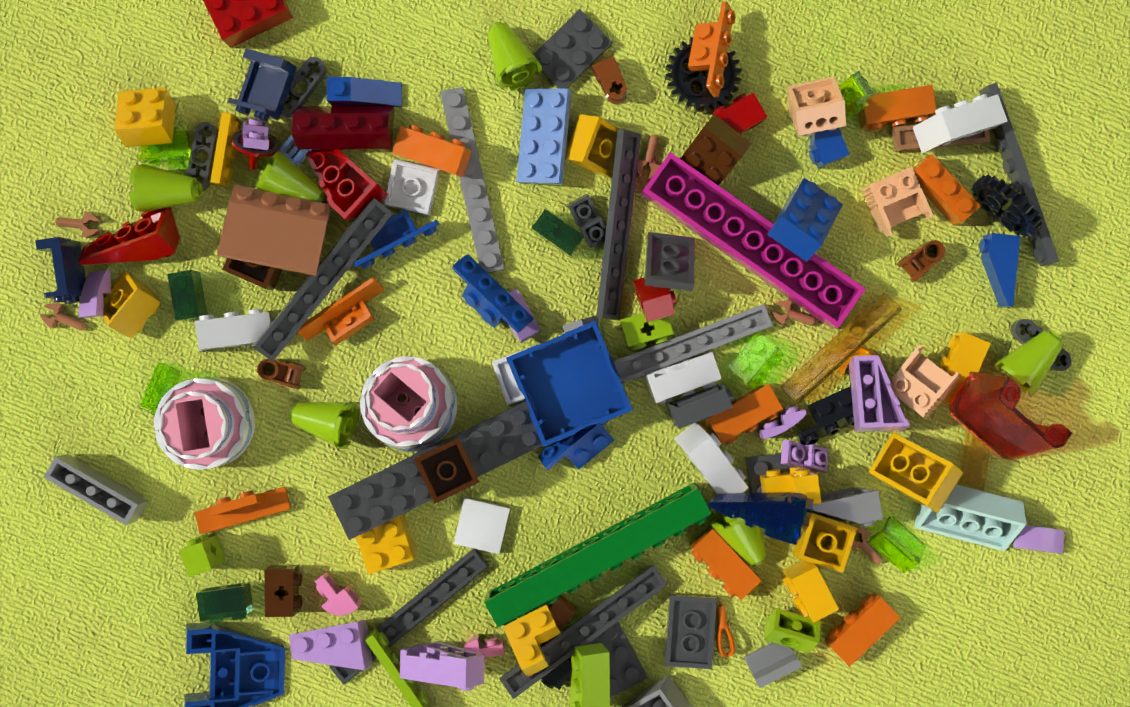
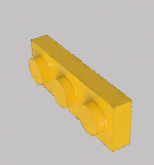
[210,112,240,187]

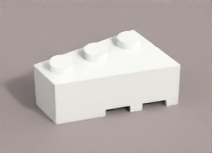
[913,94,1008,153]
[195,309,271,352]
[644,352,722,404]
[674,422,748,505]

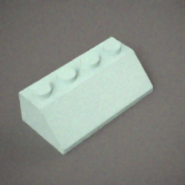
[914,485,1026,551]

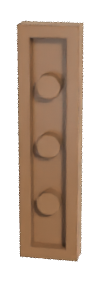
[892,125,990,152]

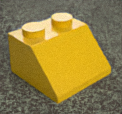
[565,114,619,179]
[102,270,161,339]

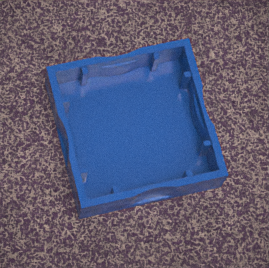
[506,320,633,447]

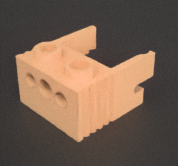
[787,76,846,136]
[861,167,934,237]
[890,344,961,418]

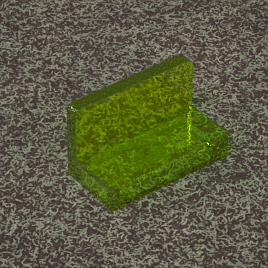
[140,363,183,415]
[868,516,926,573]

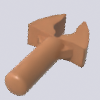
[637,135,660,180]
[56,211,103,238]
[770,300,815,326]
[40,303,86,331]
[851,526,883,565]

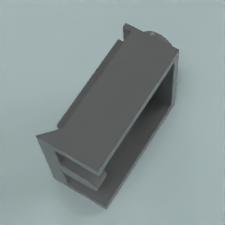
[665,384,734,429]

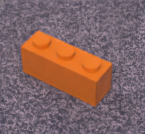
[856,85,937,131]
[392,124,472,177]
[913,154,980,225]
[705,383,783,445]
[690,526,761,600]
[824,592,901,667]

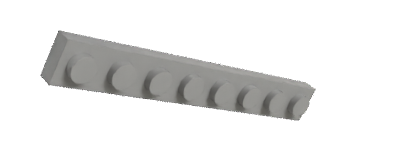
[440,87,505,273]
[613,304,773,383]

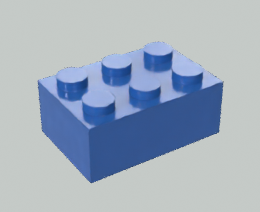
[767,177,843,262]

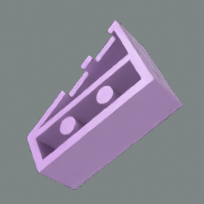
[849,355,910,433]
[289,620,373,670]
[400,641,484,691]

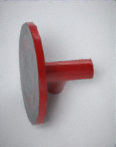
[232,130,280,170]

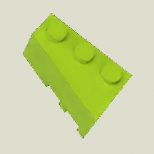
[569,643,610,707]

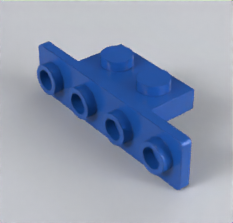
[353,210,440,269]
[452,254,534,333]
[538,421,614,470]

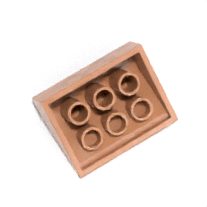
[217,184,331,276]

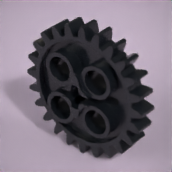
[665,37,742,113]
[971,174,1043,238]

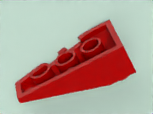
[78,207,180,265]

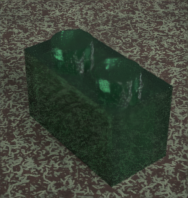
[532,209,584,258]
[167,270,208,322]
[196,582,253,624]

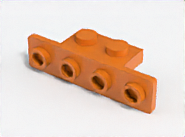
[688,1,736,97]
[297,277,384,345]
[195,487,291,534]

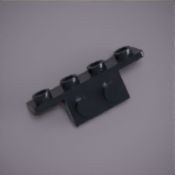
[798,386,854,446]

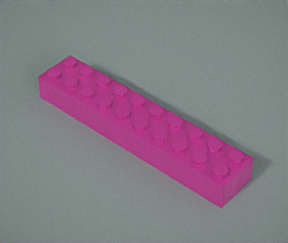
[641,152,866,329]

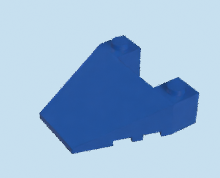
[184,622,285,707]

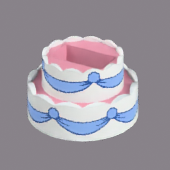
[360,356,457,452]
[154,377,255,470]

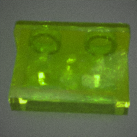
[839,71,874,121]
[136,130,191,167]
[728,332,783,390]

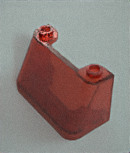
[949,372,1072,460]

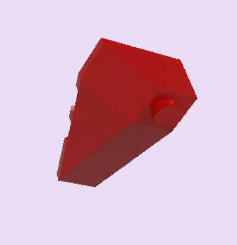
[306,149,389,221]

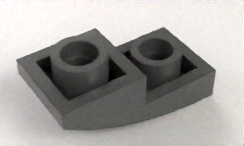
[567,194,606,248]

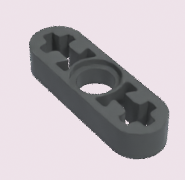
[281,57,327,118]
[187,122,219,191]
[1010,319,1071,371]

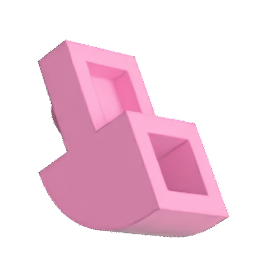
[315,571,363,615]
[462,634,506,658]

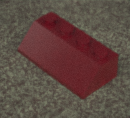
[291,106,394,149]

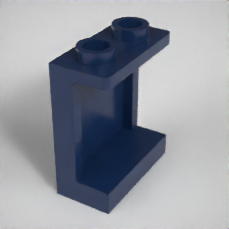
[228,48,297,121]
[35,237,86,304]

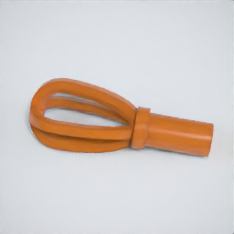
[716,605,736,657]

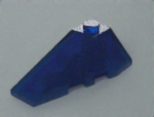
[708,492,814,545]

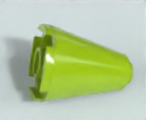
[487,22,542,91]
[256,151,325,203]
[129,164,202,212]
[994,330,1063,397]
[290,402,359,449]
[710,498,767,566]

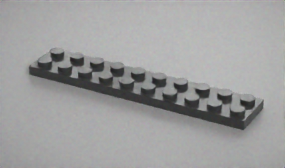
[328,401,542,540]

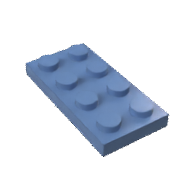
[516,88,572,185]

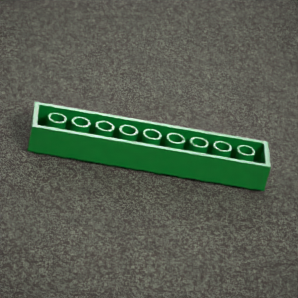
[484,483,712,628]

